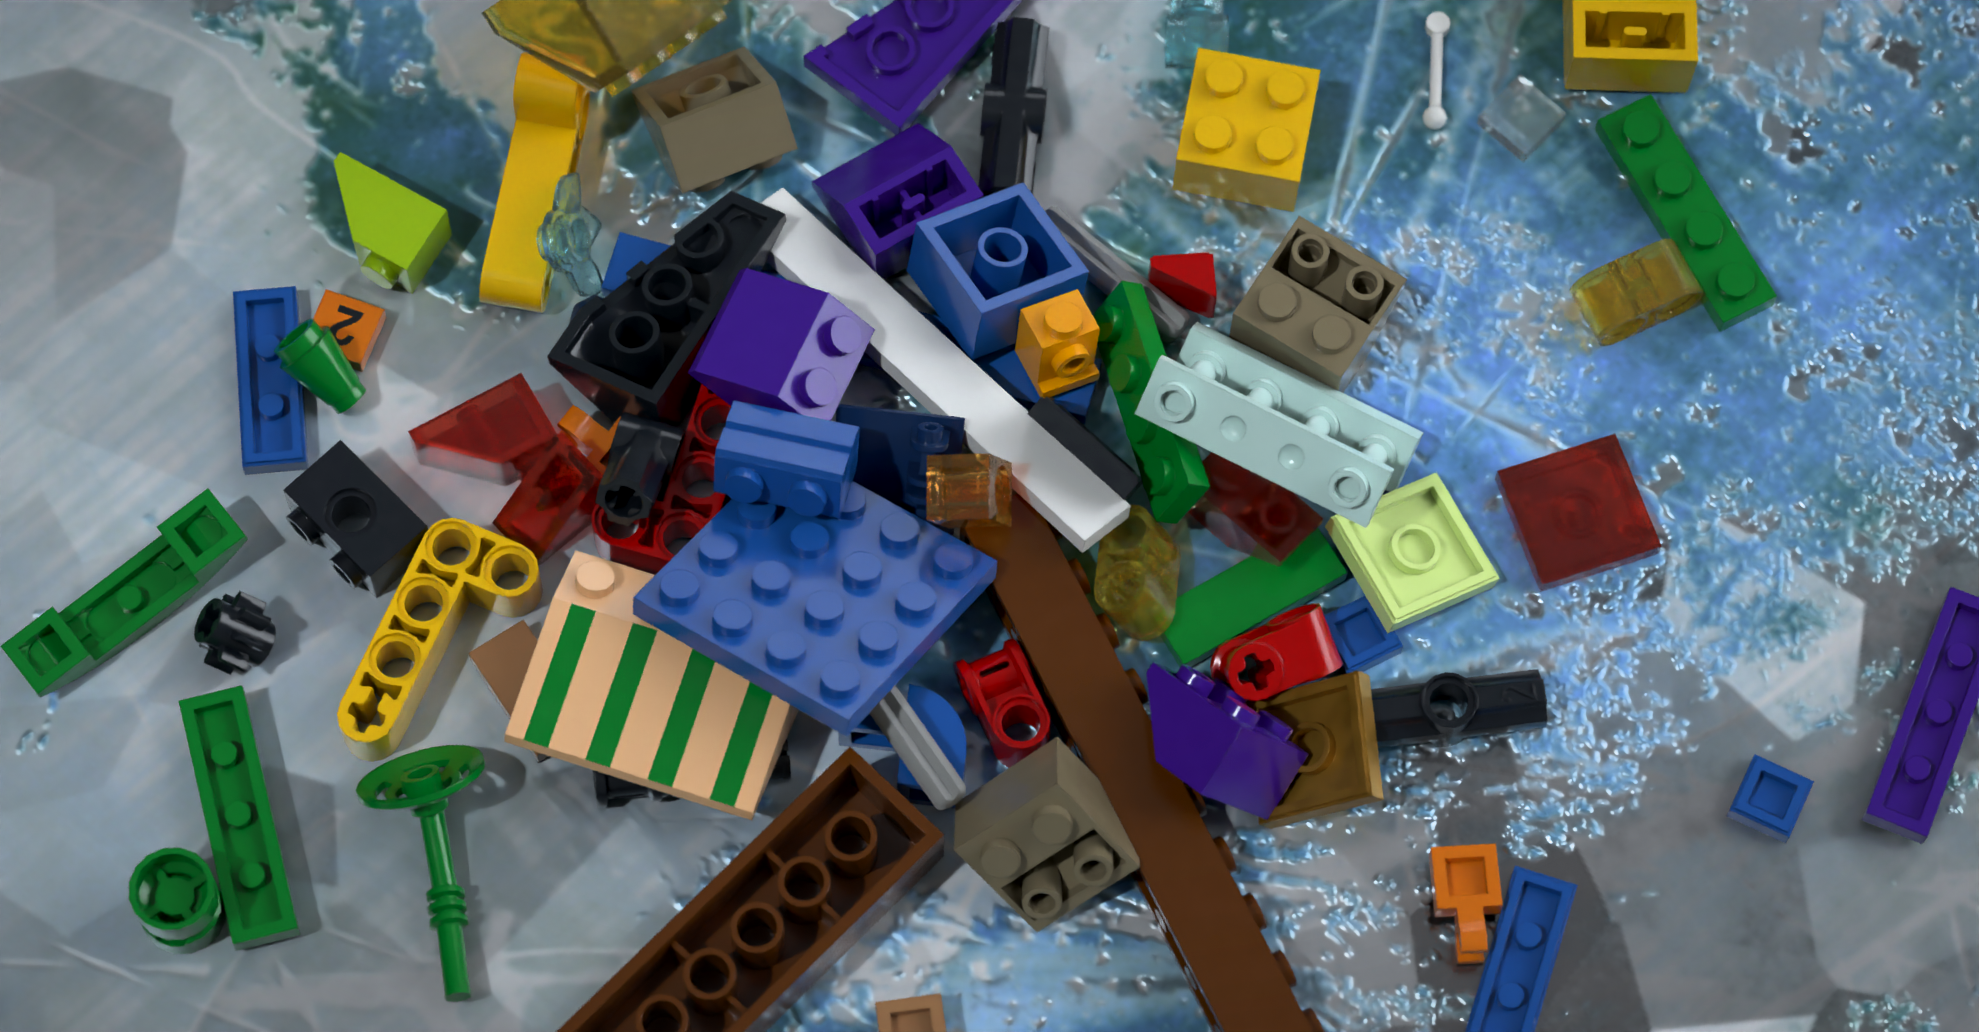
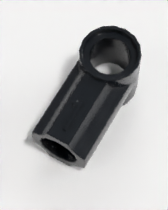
[595,411,686,526]

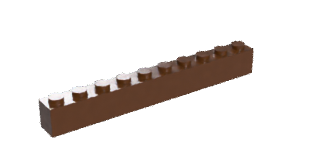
[959,493,1324,1032]

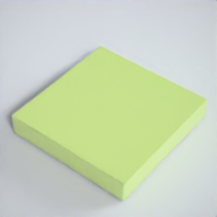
[1325,472,1500,633]

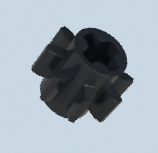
[194,591,276,675]

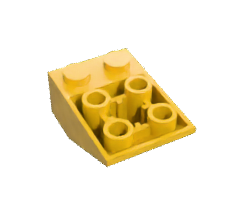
[1563,0,1698,93]

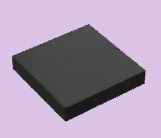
[1027,396,1143,500]

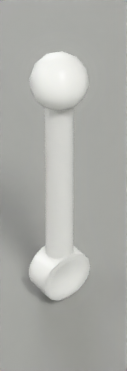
[1423,12,1450,130]

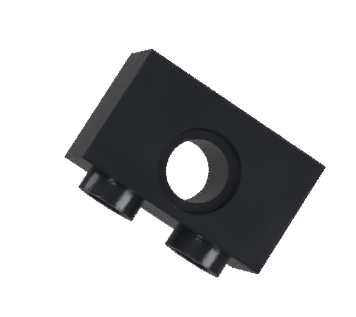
[283,440,428,598]

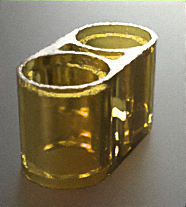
[1569,238,1704,347]
[1094,505,1181,641]

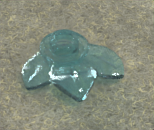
[537,173,603,297]

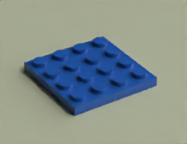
[633,481,998,737]

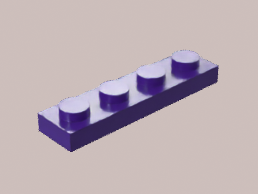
[1861,587,1979,844]

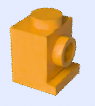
[1015,289,1100,398]

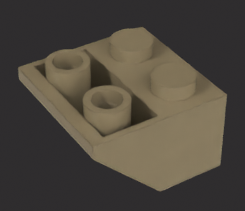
[1229,216,1407,393]
[954,737,1140,932]

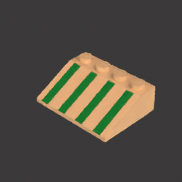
[504,550,799,820]

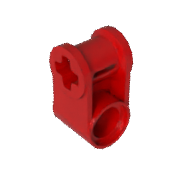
[1210,603,1343,701]
[953,638,1050,768]

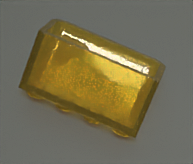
[481,0,732,97]

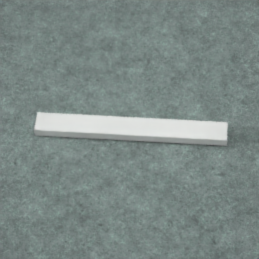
[761,187,1131,553]

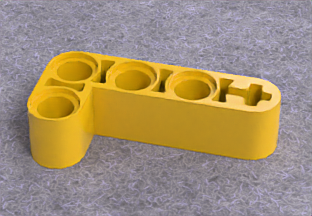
[479,52,590,313]
[337,518,543,762]

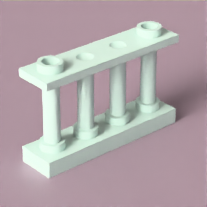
[1135,322,1424,528]

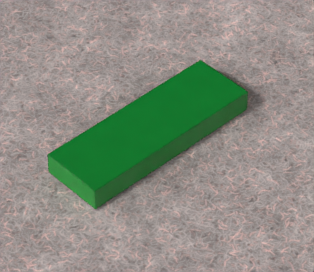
[1149,521,1348,667]

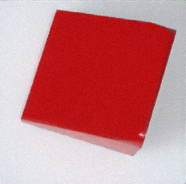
[1148,252,1217,318]

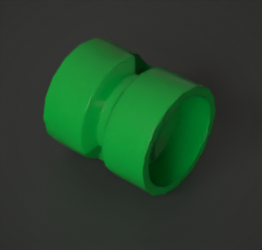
[128,848,226,954]

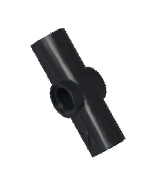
[978,17,1049,197]
[1371,669,1548,748]

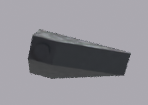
[547,191,786,427]

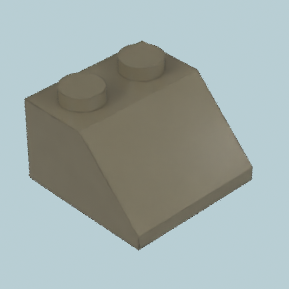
[631,46,798,194]

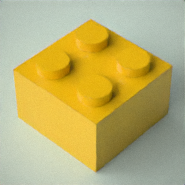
[1172,48,1321,212]

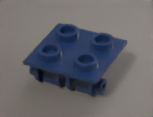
[836,404,965,536]

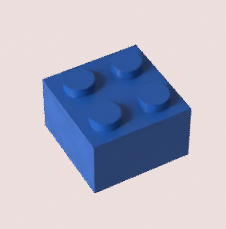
[907,182,1089,360]

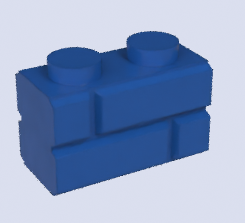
[713,400,860,519]

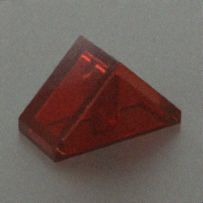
[492,432,603,566]

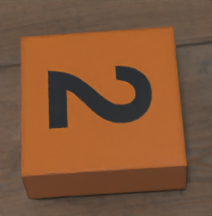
[313,289,387,372]

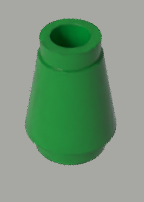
[274,318,366,414]

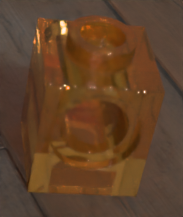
[926,453,1012,528]

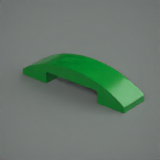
[1,488,248,698]

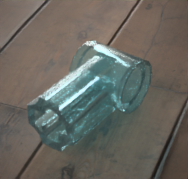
[1164,0,1229,69]

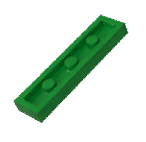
[1594,94,1777,332]
[1093,281,1210,524]
[179,685,301,951]

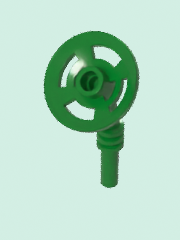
[356,745,485,1002]

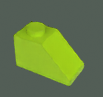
[333,152,452,294]

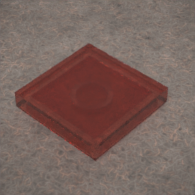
[1495,434,1662,592]

